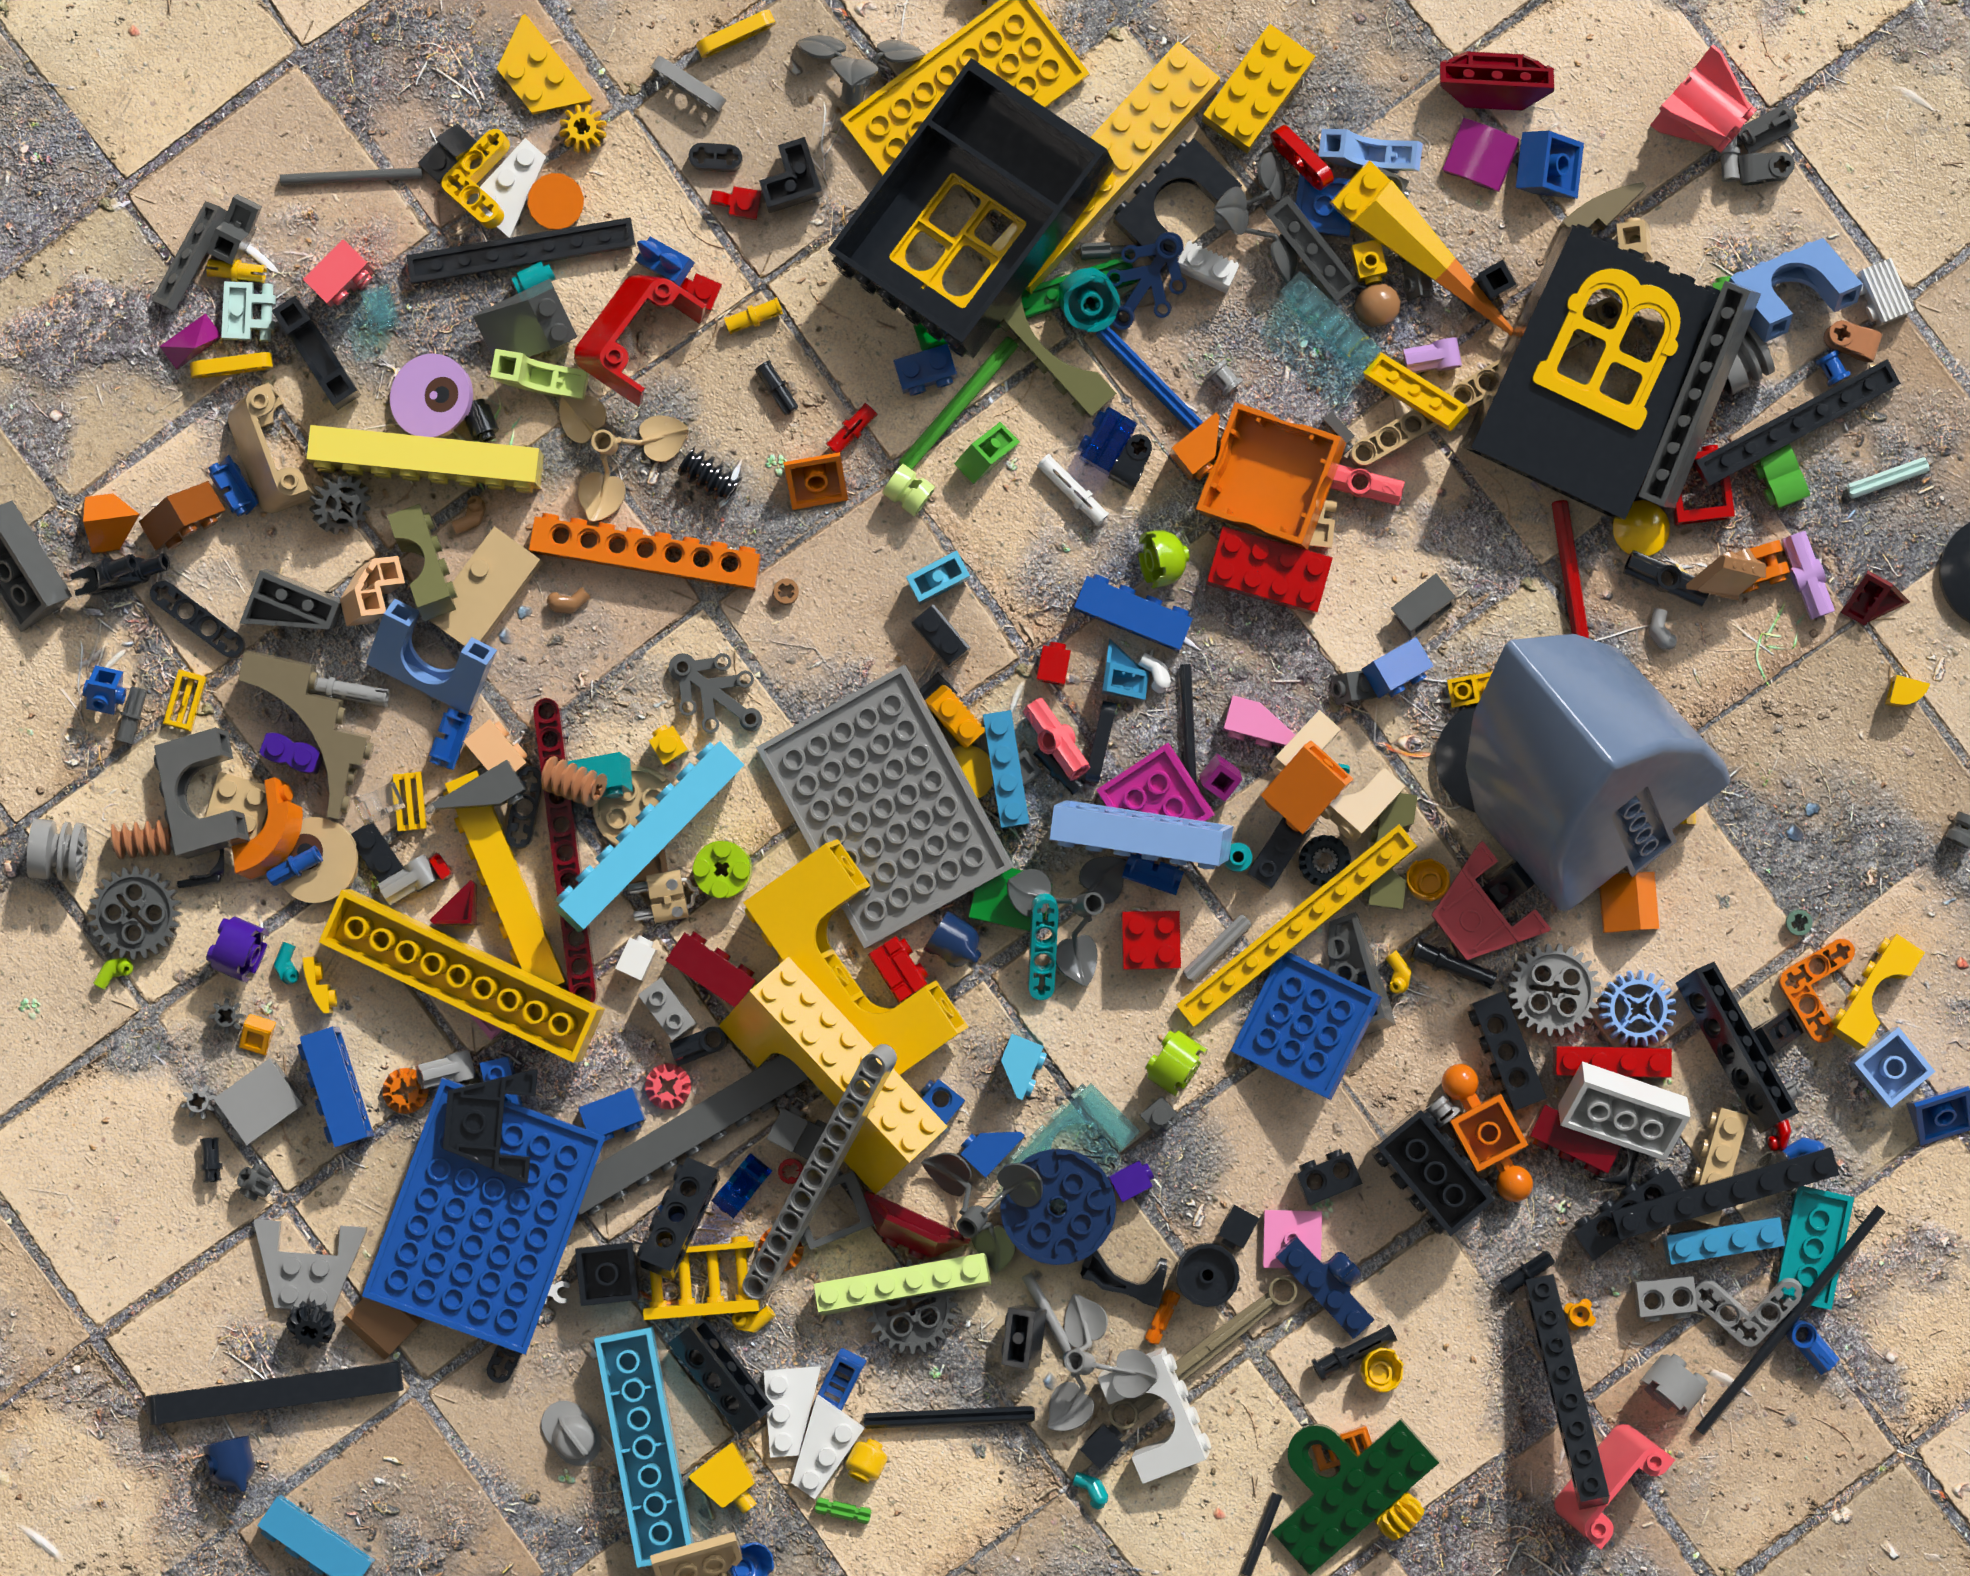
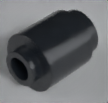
[464,399,499,443]

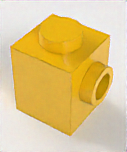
[1350,240,1388,285]
[648,724,690,767]

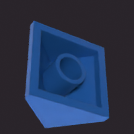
[1906,1086,1970,1146]

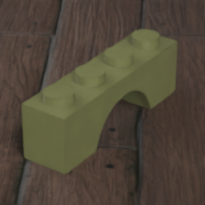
[387,503,458,621]
[1362,793,1418,910]

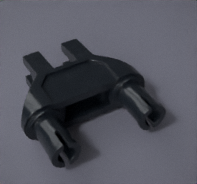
[70,553,171,596]

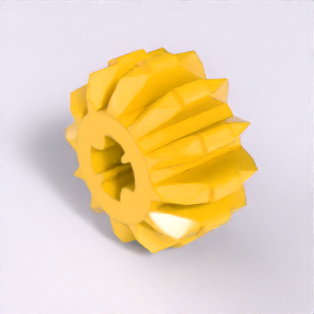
[559,105,607,153]
[1375,1492,1425,1541]

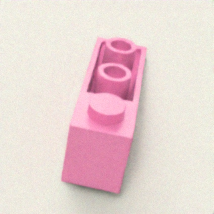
[1223,696,1295,748]

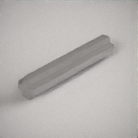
[1183,915,1251,982]

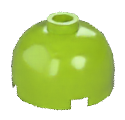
[1138,530,1189,589]

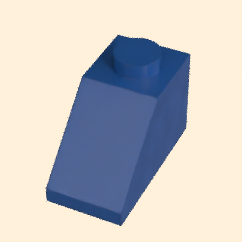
[961,1132,1025,1178]

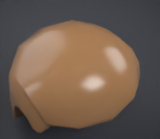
[1354,283,1401,328]

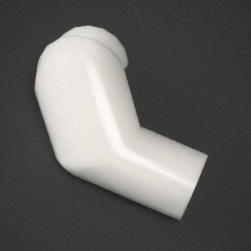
[1138,653,1171,693]

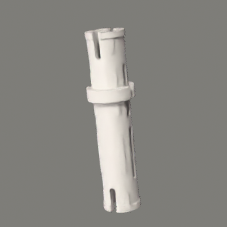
[1037,454,1109,526]

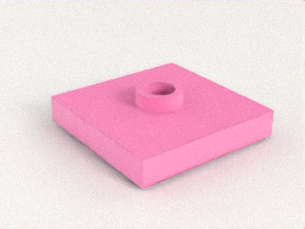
[1263,1210,1322,1268]

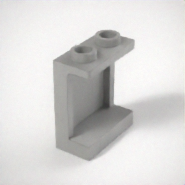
[214,1058,307,1145]

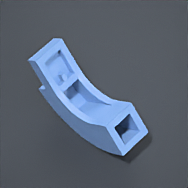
[1318,129,1423,173]

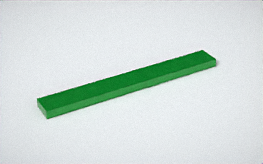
[913,255,1138,351]

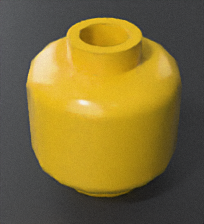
[845,1439,888,1484]

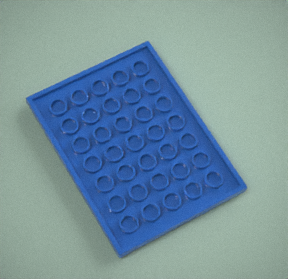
[362,1077,606,1355]

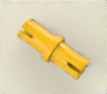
[206,258,267,283]
[724,297,783,335]

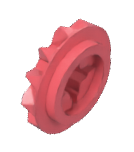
[645,1063,691,1109]

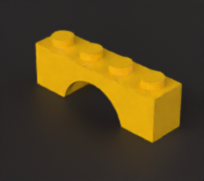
[1830,933,1925,1051]

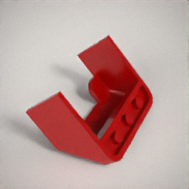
[574,274,706,407]

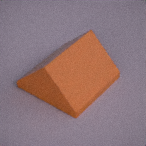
[784,452,848,510]
[1599,872,1660,933]

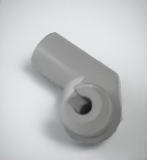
[1649,608,1677,650]

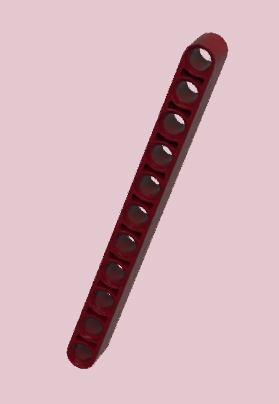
[533,698,598,1004]

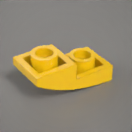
[1447,672,1492,708]
[302,957,337,1014]

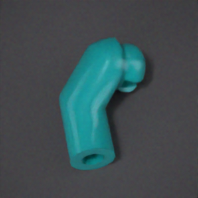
[274,942,299,984]
[1072,1471,1108,1510]

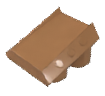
[1686,548,1766,601]
[342,1297,425,1360]

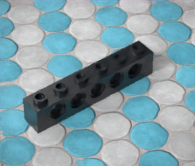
[1675,961,1799,1134]

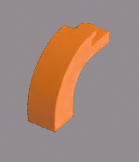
[232,777,303,879]

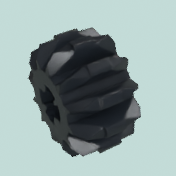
[286,1299,336,1350]

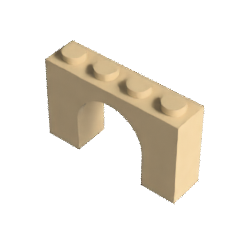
[1270,710,1405,842]

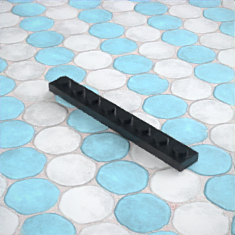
[406,217,636,285]
[1693,359,1901,487]
[1610,1147,1840,1240]

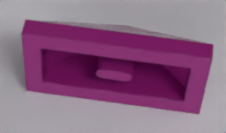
[159,313,221,370]

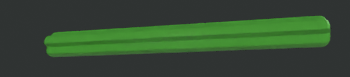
[899,337,1018,470]

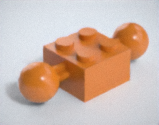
[1442,1064,1533,1202]

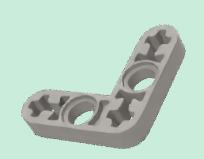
[1695,1278,1803,1347]

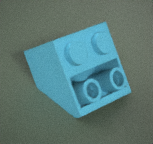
[1001,1034,1047,1100]

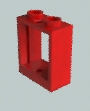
[1672,445,1735,526]

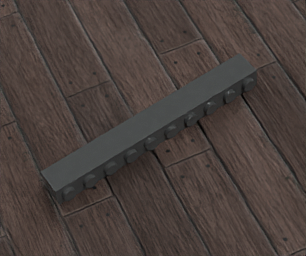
[578,1054,813,1216]

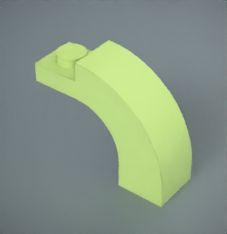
[490,349,589,400]

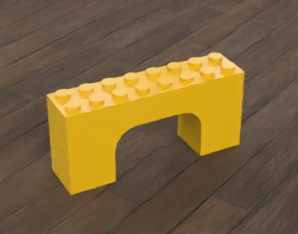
[743,839,969,1075]
[719,957,947,1195]

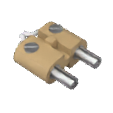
[628,869,699,924]

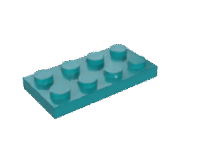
[1774,1186,1855,1310]

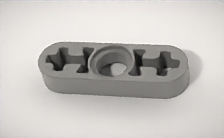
[650,55,726,113]

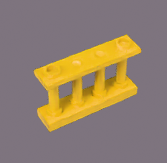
[643,1236,760,1320]

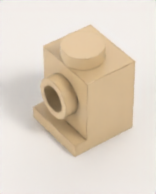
[1617,218,1653,261]

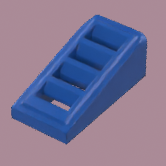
[814,1348,867,1411]

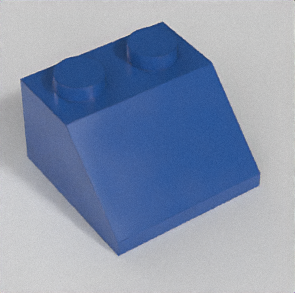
[1516,130,1584,199]

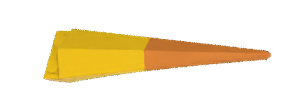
[1330,160,1514,336]

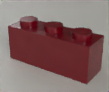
[665,931,757,1008]
[1527,1104,1621,1176]

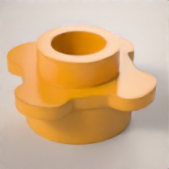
[1564,1299,1596,1330]

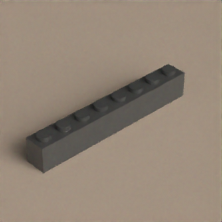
[1639,281,1761,508]

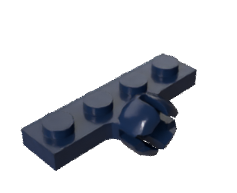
[1275,1236,1375,1339]

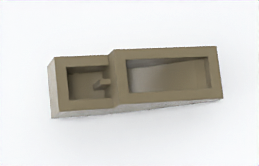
[1559,182,1647,230]

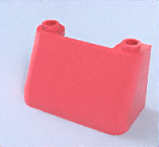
[1554,1424,1675,1550]

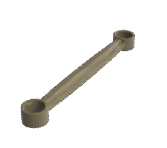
[1109,1276,1297,1429]

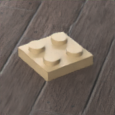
[205,771,268,840]

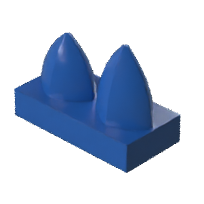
[635,236,695,286]

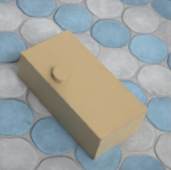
[429,526,543,647]

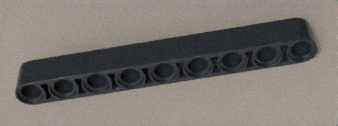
[146,1361,404,1425]

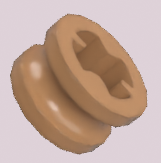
[773,578,799,605]

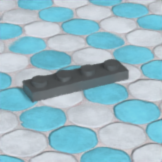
[1266,195,1359,302]
[152,201,227,311]

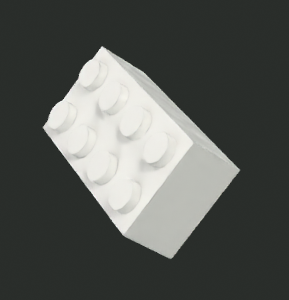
[1558,1062,1690,1161]

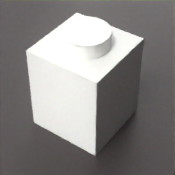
[615,935,658,981]

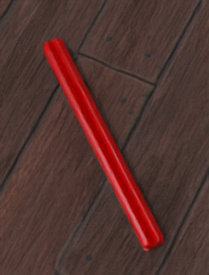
[1551,500,1590,639]

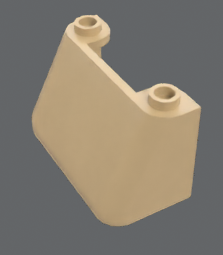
[228,383,317,514]

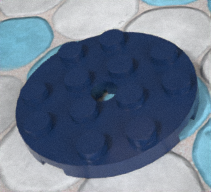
[1000,1149,1116,1265]

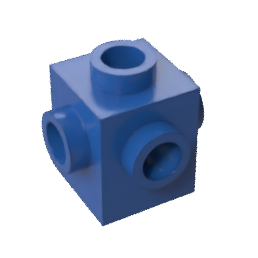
[83,665,127,715]

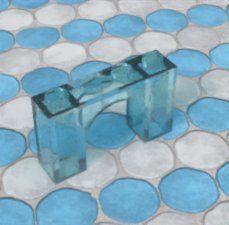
[1010,1083,1140,1214]

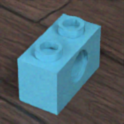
[906,550,970,605]

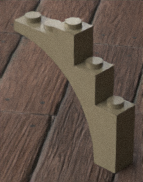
[238,651,374,819]

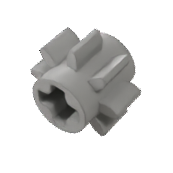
[181,1084,217,1119]

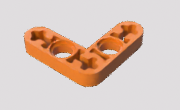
[1778,939,1855,1043]

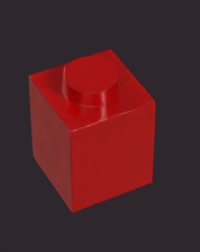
[1036,642,1071,686]

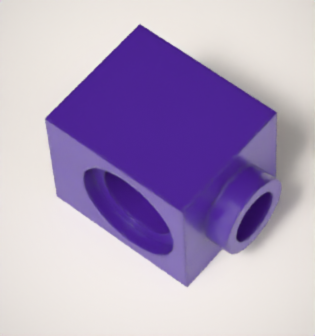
[1108,1160,1155,1202]

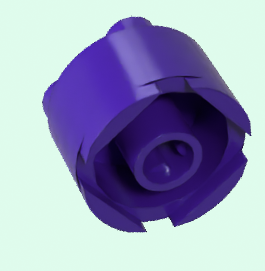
[206,916,269,983]

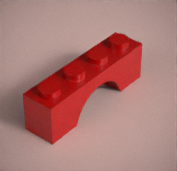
[1552,1046,1672,1077]

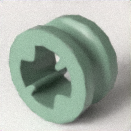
[1786,910,1813,935]

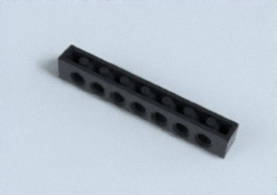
[1524,1274,1610,1510]

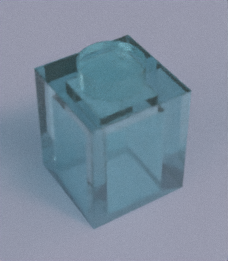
[360,284,401,331]

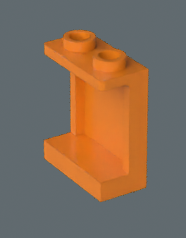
[1260,740,1353,834]

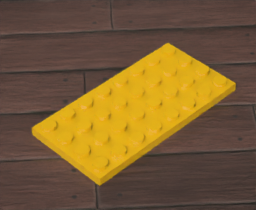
[840,0,1090,176]

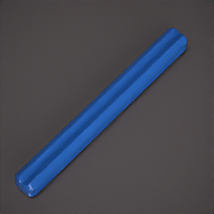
[1096,326,1203,432]

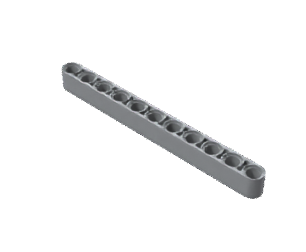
[742,1044,897,1300]

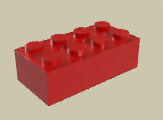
[1206,527,1333,615]

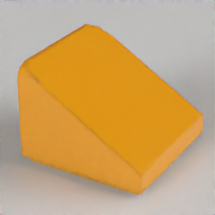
[239,1014,276,1056]

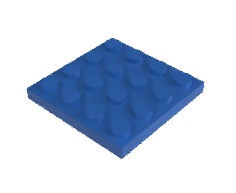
[1231,952,1382,1100]

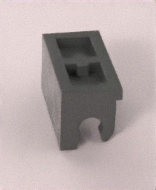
[1391,573,1456,638]

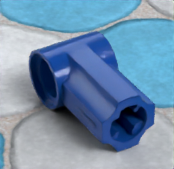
[1786,1320,1840,1375]

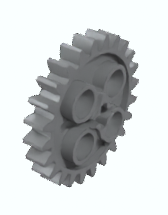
[1507,944,1601,1036]

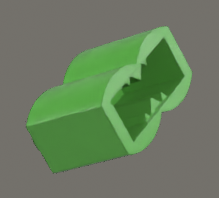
[1753,443,1810,510]

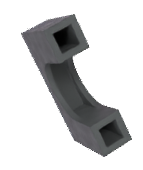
[154,727,250,859]

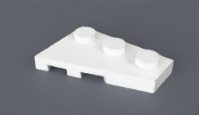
[468,138,547,238]
[791,1395,865,1499]

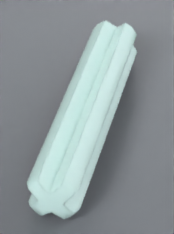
[1847,457,1930,499]

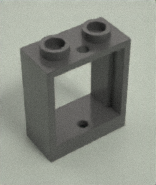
[793,1171,875,1250]

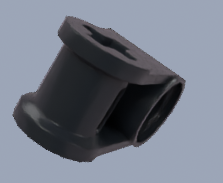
[1108,434,1152,491]

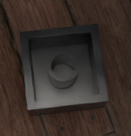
[575,1241,641,1306]

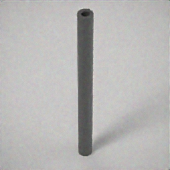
[280,167,423,186]

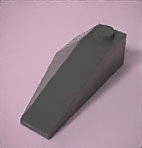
[1328,912,1396,1035]

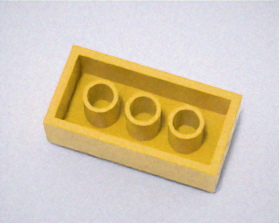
[1202,23,1316,154]

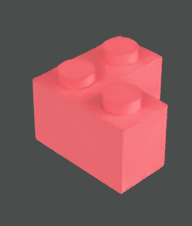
[303,239,374,308]

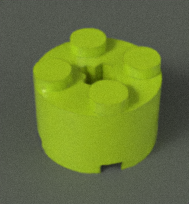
[693,841,753,898]
[1145,1030,1208,1097]

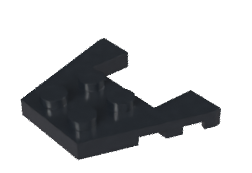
[443,1069,538,1183]

